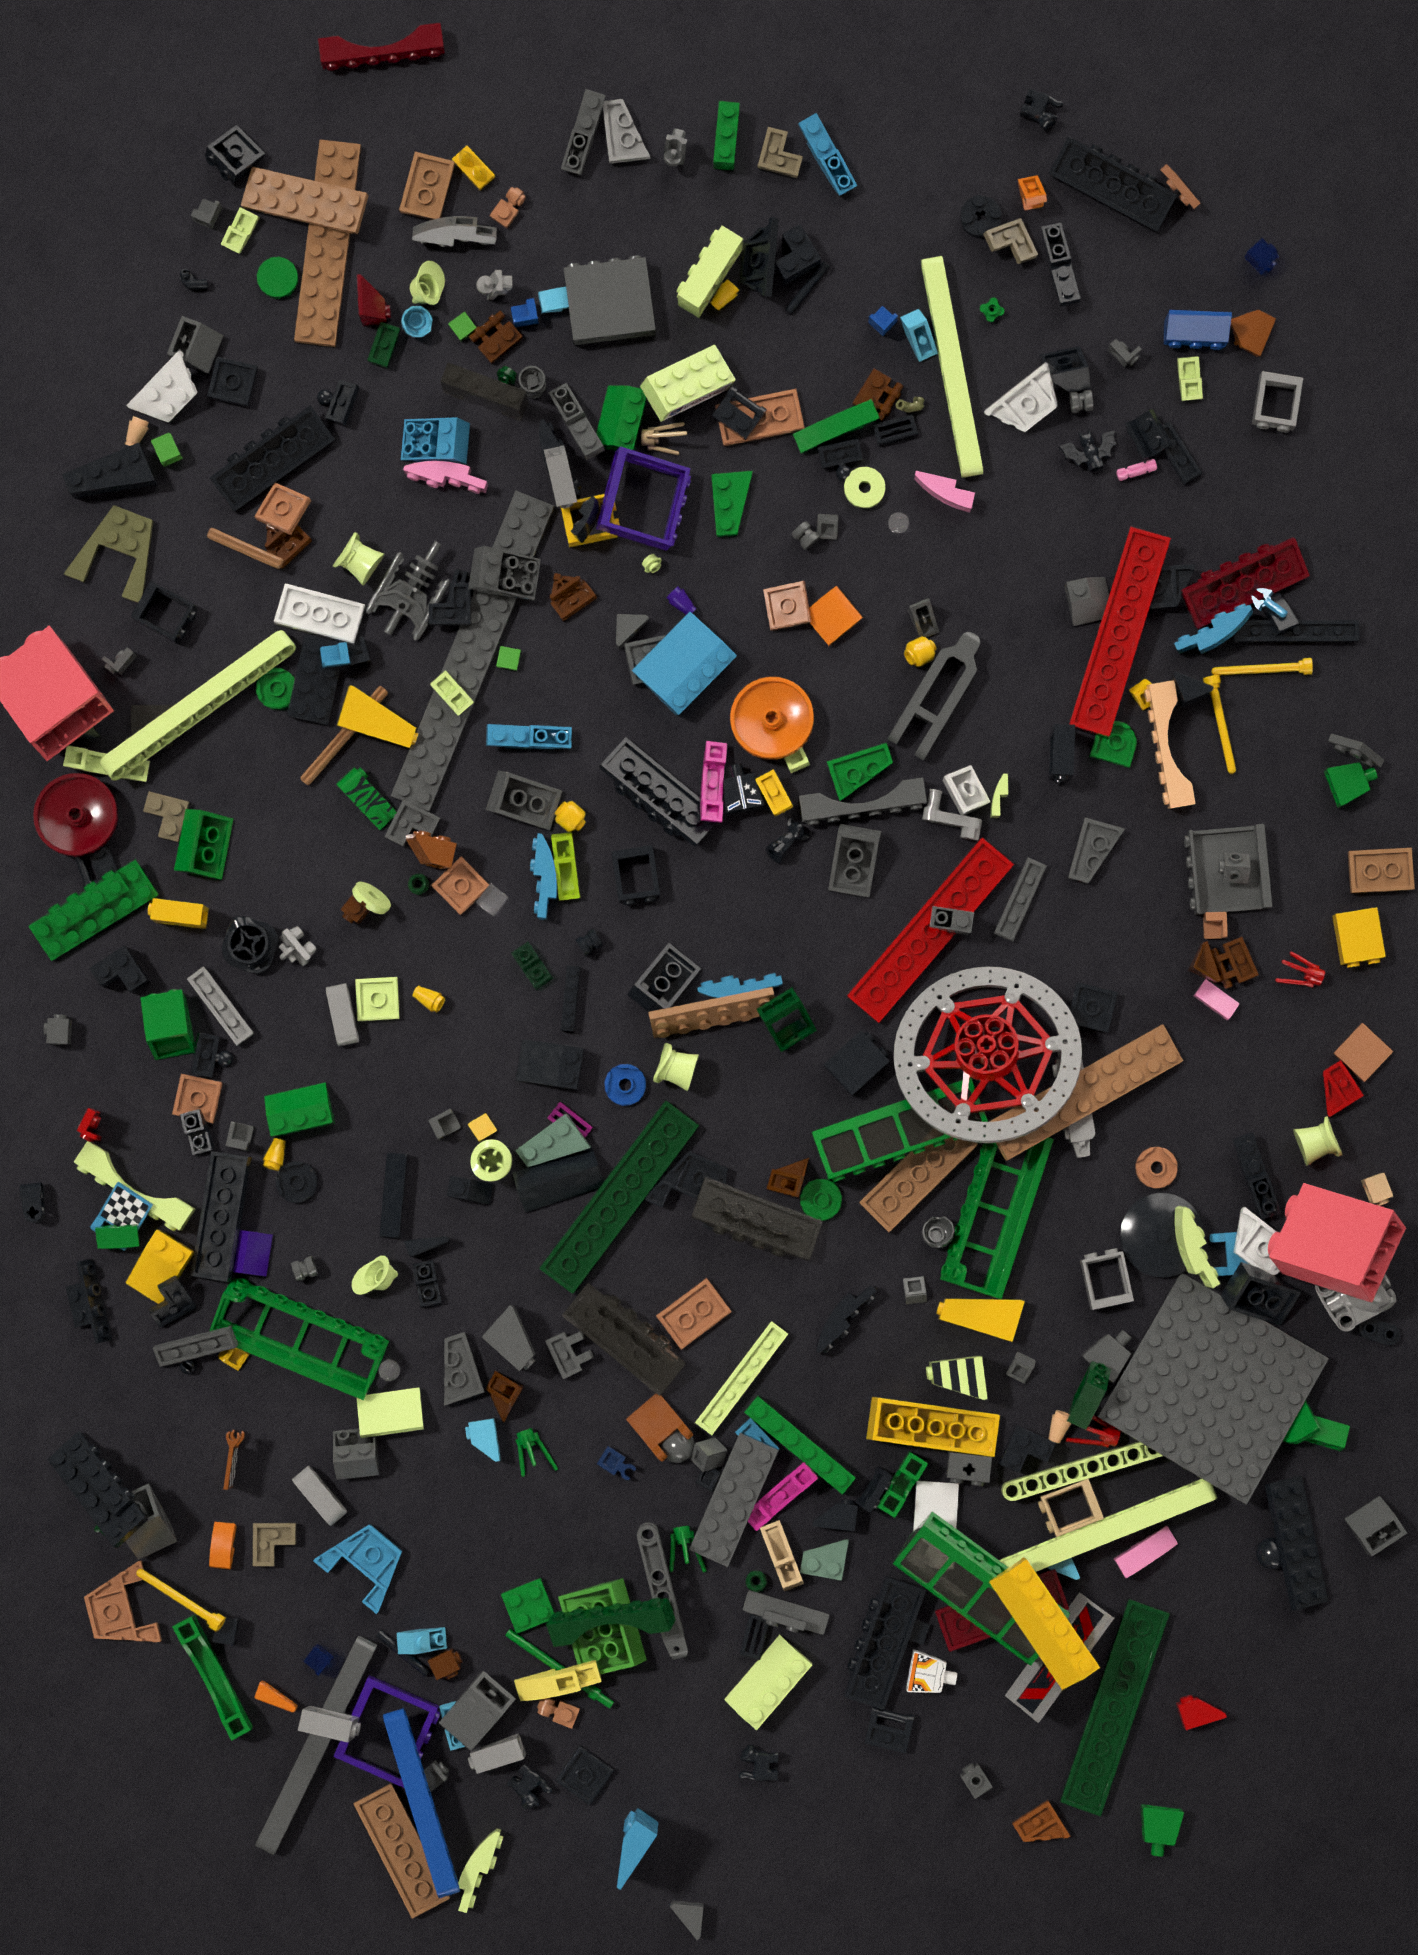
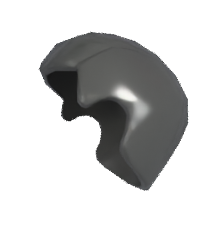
[922,1216,955,1248]
[661,1430,695,1463]

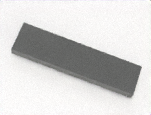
[994,857,1047,942]
[153,1326,238,1367]

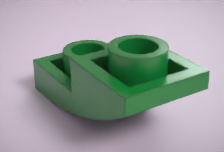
[95,1224,140,1249]

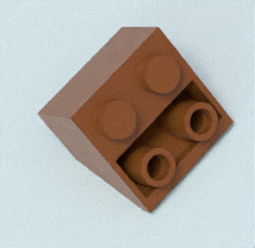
[406,831,457,869]

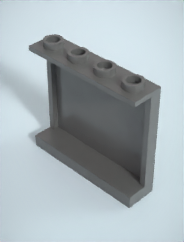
[564,255,655,345]
[1184,824,1272,915]

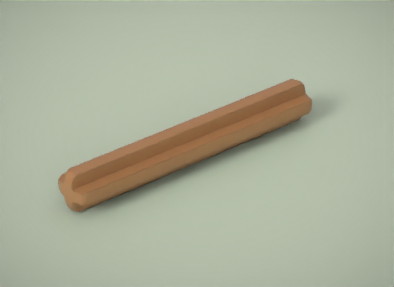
[207,528,283,569]

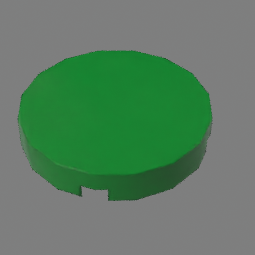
[257,257,298,299]
[256,668,295,710]
[800,1179,842,1220]

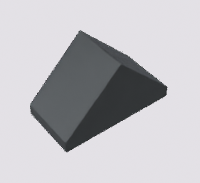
[908,598,939,638]
[616,614,649,650]
[670,1900,703,1940]

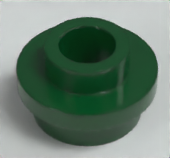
[497,366,517,385]
[408,874,429,895]
[746,1570,767,1592]

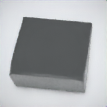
[817,514,838,540]
[903,1276,927,1304]
[1006,1352,1036,1384]

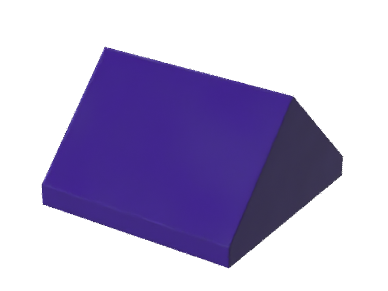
[233,1230,273,1276]

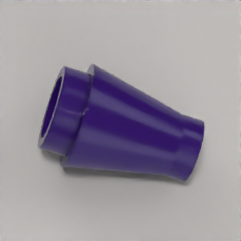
[666,586,697,615]

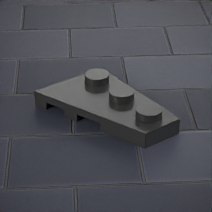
[1068,818,1125,884]
[444,1332,485,1406]

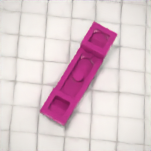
[700,741,727,823]
[748,1462,818,1531]

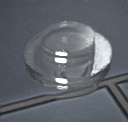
[888,512,909,533]
[379,1360,400,1381]

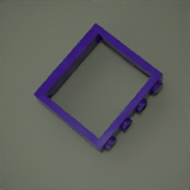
[596,446,691,551]
[333,1676,441,1788]

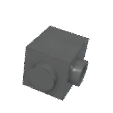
[44,1014,72,1045]
[960,1763,993,1799]

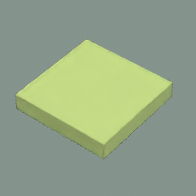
[355,977,400,1021]

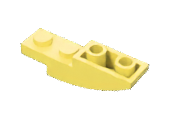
[514,1660,602,1701]

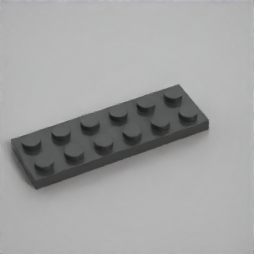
[689,1432,779,1567]

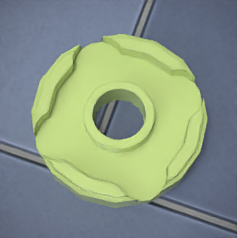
[844,467,885,509]
[352,882,391,914]

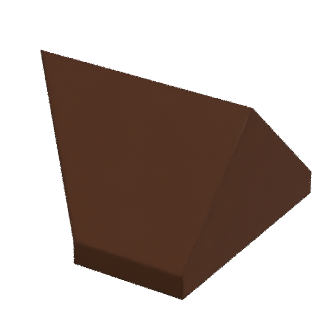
[1188,941,1221,984]
[767,1158,809,1198]
[485,1371,524,1423]

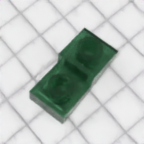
[511,942,553,990]

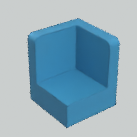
[320,642,350,668]

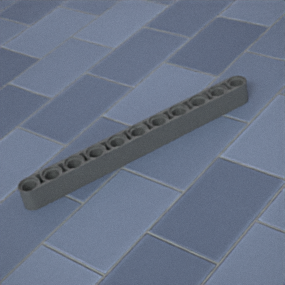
[255,1636,377,1855]

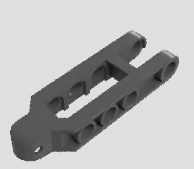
[888,632,980,760]
[637,1522,688,1660]

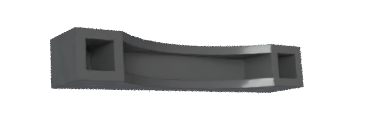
[799,777,927,826]

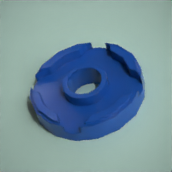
[604,1064,646,1106]

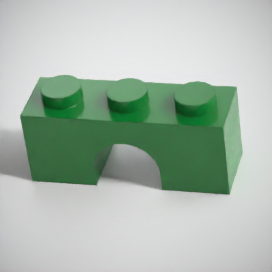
[713,101,740,170]
[877,1451,928,1518]

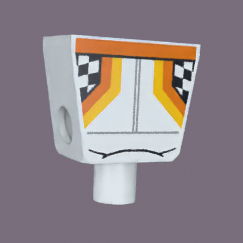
[906,1649,957,1693]

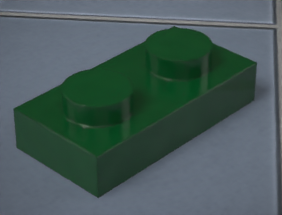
[367,322,401,369]

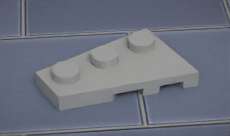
[603,99,650,164]

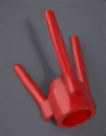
[1275,952,1325,988]
[1065,1415,1120,1448]

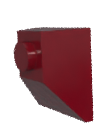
[357,274,391,326]

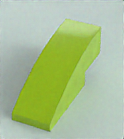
[551,832,580,901]

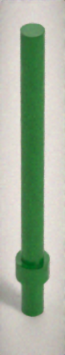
[505,1629,614,1709]

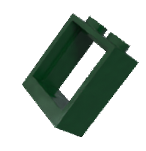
[756,988,817,1052]
[1067,1361,1111,1429]

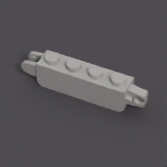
[1052,1042,1095,1158]

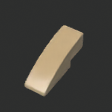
[760,1520,804,1591]

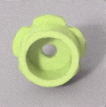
[642,554,662,573]

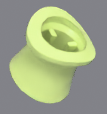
[333,532,385,586]
[653,1043,699,1091]
[1293,1116,1343,1166]
[471,1140,512,1181]

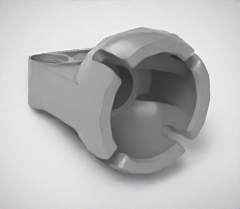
[1315,1274,1397,1331]

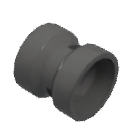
[1069,390,1093,413]
[791,521,820,550]
[291,1256,318,1282]

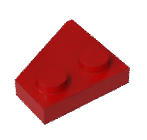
[1323,1060,1364,1117]

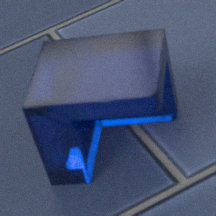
[303,1644,333,1676]

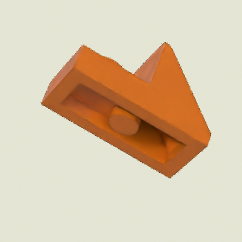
[1018,175,1047,210]

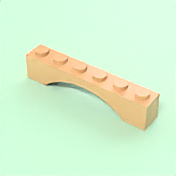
[1144,680,1196,809]

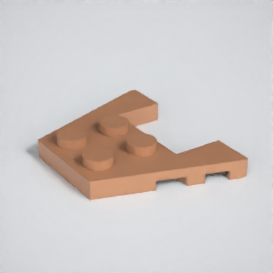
[84,1560,162,1642]

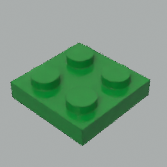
[501,1578,554,1634]

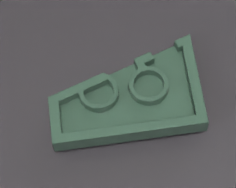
[515,1113,591,1167]

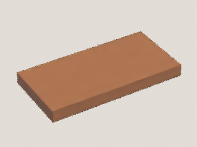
[715,389,804,446]

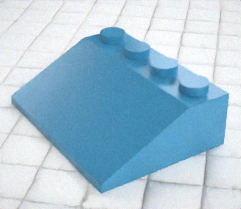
[632,612,737,715]
[617,1808,658,1890]

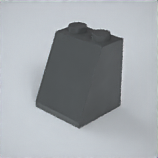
[482,1305,536,1371]
[125,1484,177,1560]

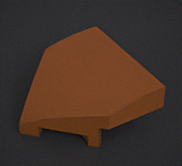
[1231,310,1276,357]

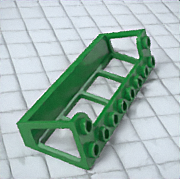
[940,1137,1054,1299]
[210,1277,389,1401]

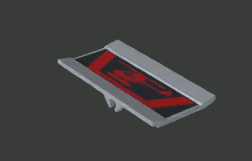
[1005,1592,1114,1723]

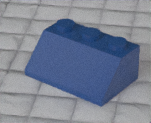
[1164,310,1232,350]

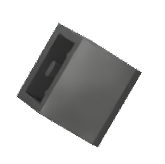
[167,316,224,374]
[333,1428,379,1480]
[1344,1496,1407,1556]

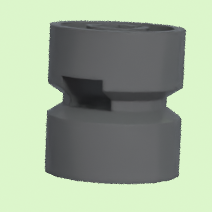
[518,366,547,399]

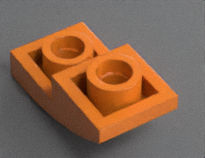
[209,1522,237,1569]

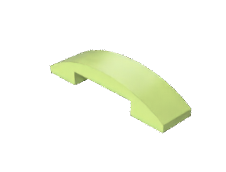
[63,745,150,782]

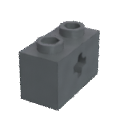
[946,1451,992,1486]

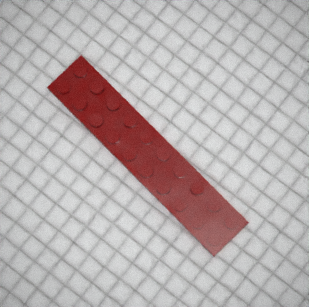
[1070,527,1171,737]
[847,838,1014,1023]

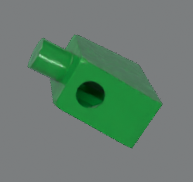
[1324,763,1378,808]
[1141,1804,1184,1857]

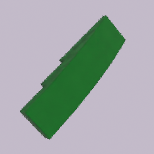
[793,399,880,453]

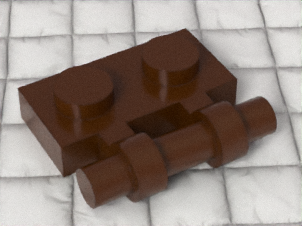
[469,310,523,365]
[852,368,904,421]
[1211,937,1259,989]

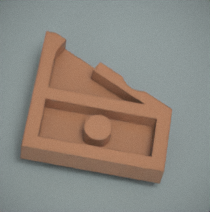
[1160,164,1200,209]

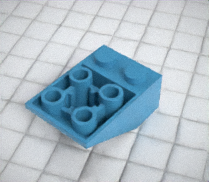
[401,417,470,464]

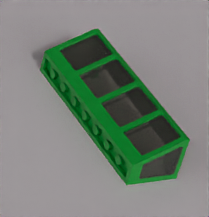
[811,1078,988,1183]
[893,1511,1070,1666]

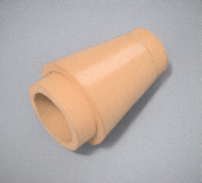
[125,416,149,446]
[1048,1410,1071,1443]

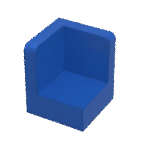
[511,298,539,328]
[868,306,898,336]

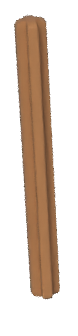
[300,686,388,785]

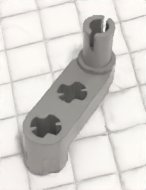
[922,789,982,841]

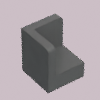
[191,199,222,229]
[428,1109,461,1139]
[226,1121,254,1151]
[691,1438,727,1472]

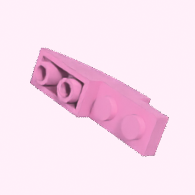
[403,461,488,494]

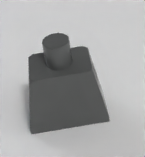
[1081,1330,1132,1383]

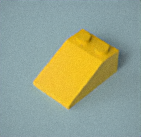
[126,1229,194,1304]

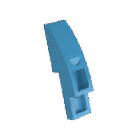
[798,113,857,196]
[1174,604,1253,654]
[486,724,572,749]
[530,833,558,920]
[697,973,783,999]

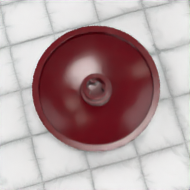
[33,773,118,857]

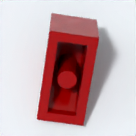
[1176,1695,1227,1730]

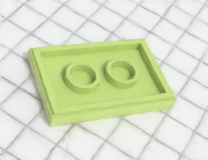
[357,1388,424,1438]

